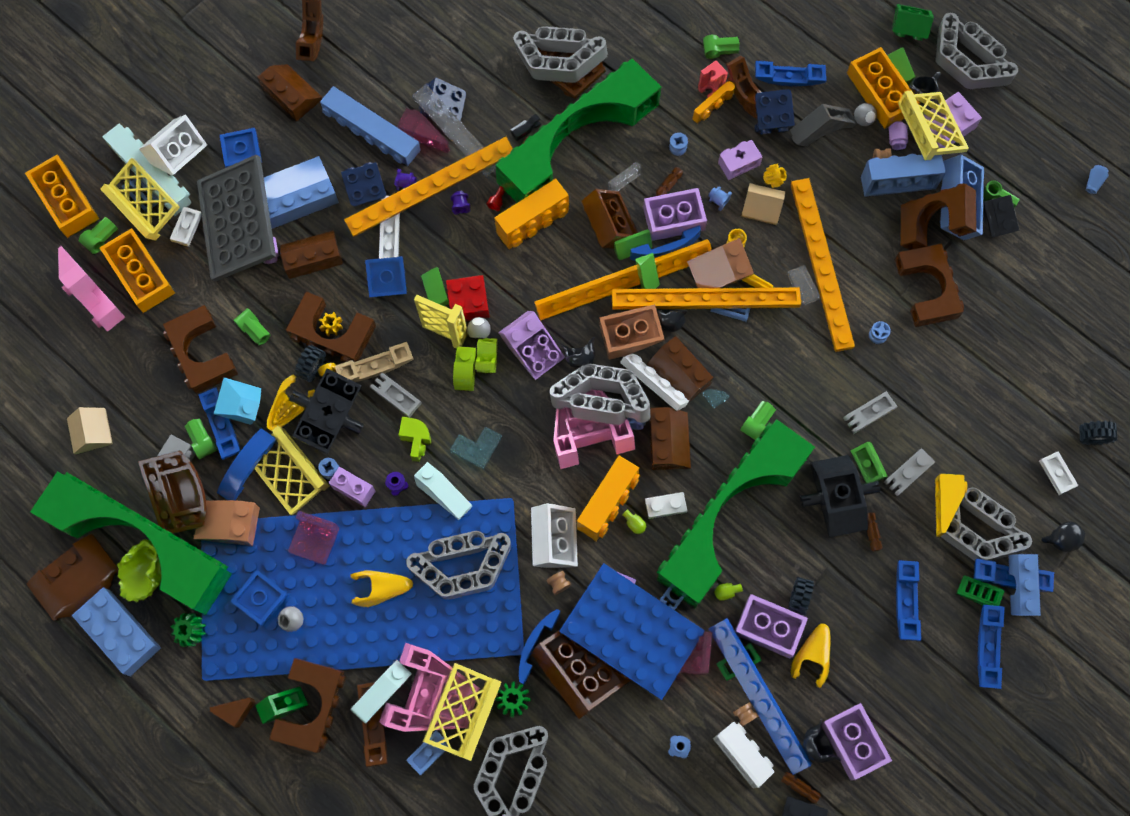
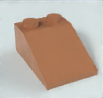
[687,238,754,288]
[600,305,665,360]
[194,500,260,546]

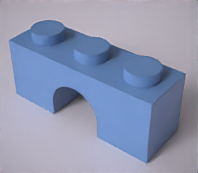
[1008,554,1041,616]

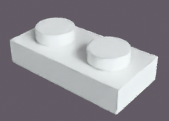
[170,207,202,247]
[1039,452,1078,495]
[645,492,687,519]

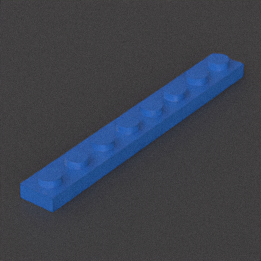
[709,618,812,775]

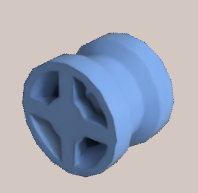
[669,133,688,156]
[869,321,890,344]
[318,458,339,480]

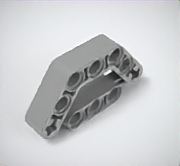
[936,13,1018,89]
[513,27,608,83]
[550,364,651,425]
[941,488,1032,561]
[406,531,511,600]
[474,726,548,816]

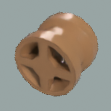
[873,148,892,159]
[546,571,571,595]
[733,702,759,726]

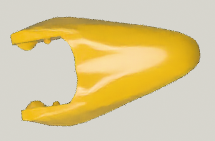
[267,374,315,431]
[351,570,413,607]
[791,624,830,688]

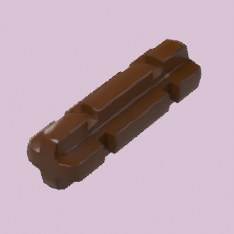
[656,167,683,196]
[867,512,883,551]
[782,772,821,804]

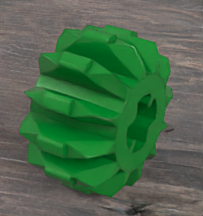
[170,613,206,647]
[495,681,530,717]

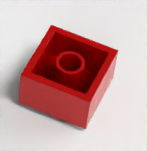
[446,275,490,321]

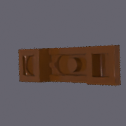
[357,682,387,767]

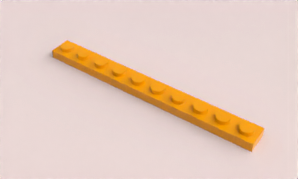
[344,137,513,237]
[790,178,855,352]
[534,239,712,321]
[612,287,801,310]

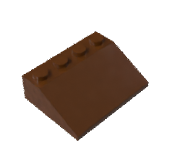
[531,631,631,719]

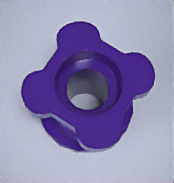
[394,169,416,190]
[450,191,470,215]
[385,472,409,496]

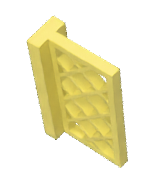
[898,91,969,160]
[101,158,180,241]
[414,295,468,349]
[254,426,330,515]
[423,663,501,761]

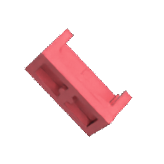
[698,60,728,98]

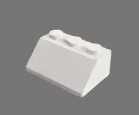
[139,115,207,175]
[531,503,578,568]
[713,722,774,789]

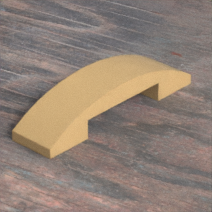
[335,342,413,382]

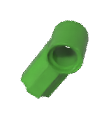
[703,35,739,59]
[983,181,1019,208]
[79,217,118,254]
[233,308,271,346]
[740,401,776,440]
[185,418,217,459]

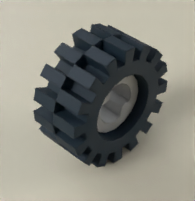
[295,345,326,382]
[1079,421,1118,445]
[788,577,814,616]

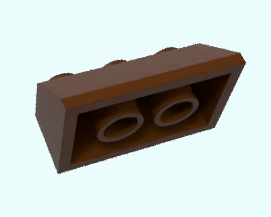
[257,64,323,121]
[582,189,638,249]
[280,230,343,279]
[646,336,714,404]
[649,407,691,470]

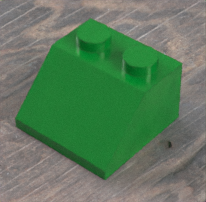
[892,4,934,40]

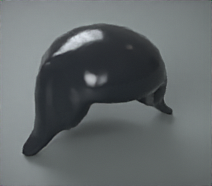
[909,72,941,105]
[657,309,687,332]
[562,337,595,368]
[1041,522,1085,552]
[803,718,841,763]

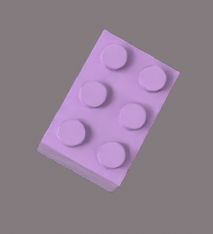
[924,92,982,149]
[643,188,707,241]
[735,594,808,659]
[821,703,892,781]

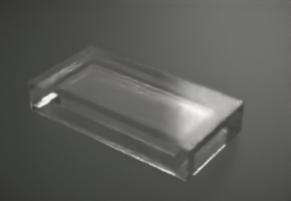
[608,162,641,191]
[787,265,821,306]

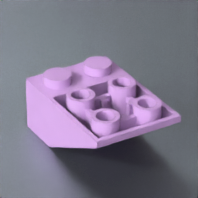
[499,311,565,380]

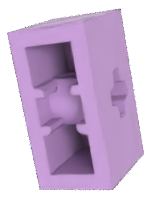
[718,140,762,180]
[329,467,375,507]

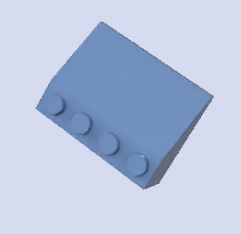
[264,156,339,229]

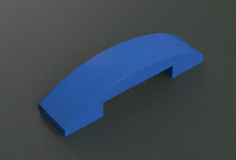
[755,61,826,86]
[630,226,701,261]
[199,387,241,460]
[217,428,277,500]
[974,559,1054,592]
[896,560,921,641]
[978,605,1004,689]
[519,609,561,686]

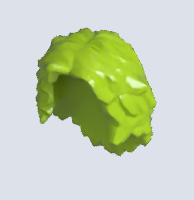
[117,539,161,603]

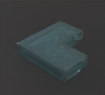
[450,427,502,470]

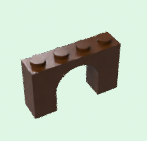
[901,183,977,250]
[895,244,964,327]
[286,291,376,363]
[163,305,238,394]
[269,658,346,753]

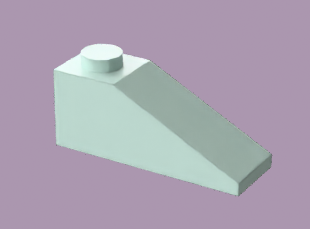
[414,462,472,520]
[350,660,412,724]

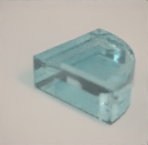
[703,389,730,409]

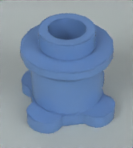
[708,186,732,211]
[668,736,691,759]

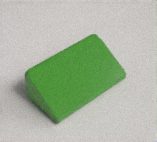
[887,48,915,85]
[614,229,652,260]
[635,253,660,289]
[421,267,449,306]
[851,442,888,483]

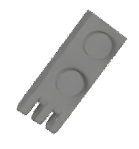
[370,373,422,418]
[843,391,897,434]
[884,448,935,496]

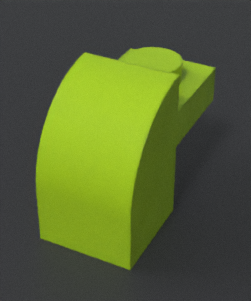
[475,338,498,373]
[453,346,476,391]
[399,417,431,462]

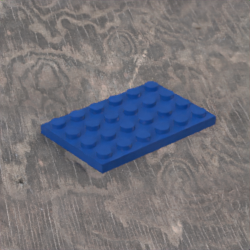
[559,563,705,700]

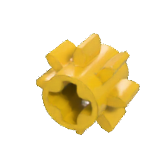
[764,164,786,188]
[319,312,343,336]

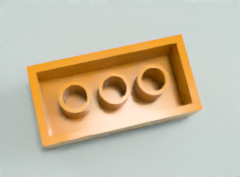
[847,47,920,129]
[25,155,99,238]
[494,179,569,249]
[100,228,175,313]
[577,455,640,541]

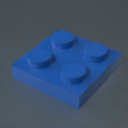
[219,128,262,168]
[365,256,407,297]
[231,570,288,627]

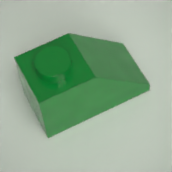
[255,687,308,724]

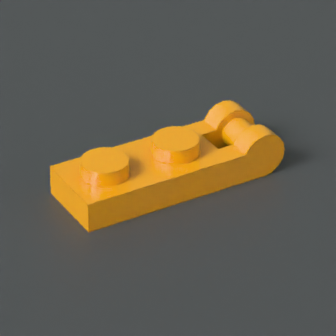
[693,81,735,124]

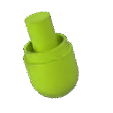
[622,509,646,534]
[714,583,743,600]

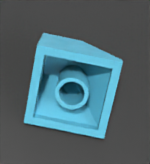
[214,378,261,425]

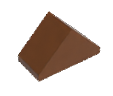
[209,697,255,728]

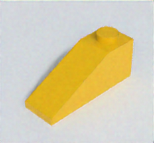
[935,474,967,537]

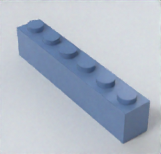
[320,86,421,166]

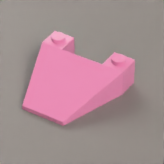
[58,246,125,332]
[553,389,635,469]
[379,643,480,732]

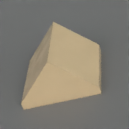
[741,183,785,225]
[67,407,113,454]

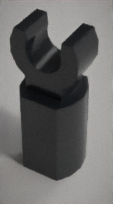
[510,114,541,141]

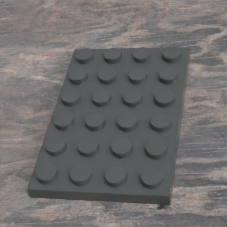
[197,155,276,282]

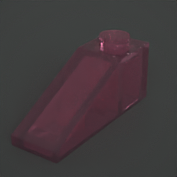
[397,108,450,153]

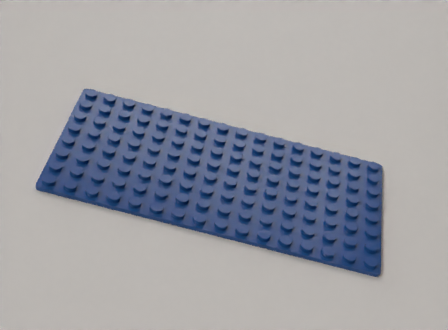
[201,498,524,681]

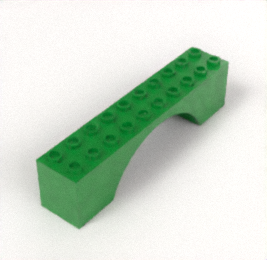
[496,59,662,203]
[657,419,815,609]
[30,471,232,615]

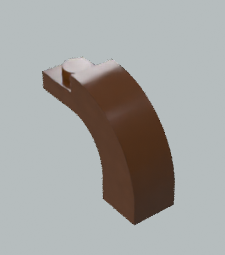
[296,0,323,61]
[726,56,761,119]

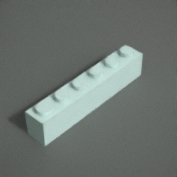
[102,123,192,216]

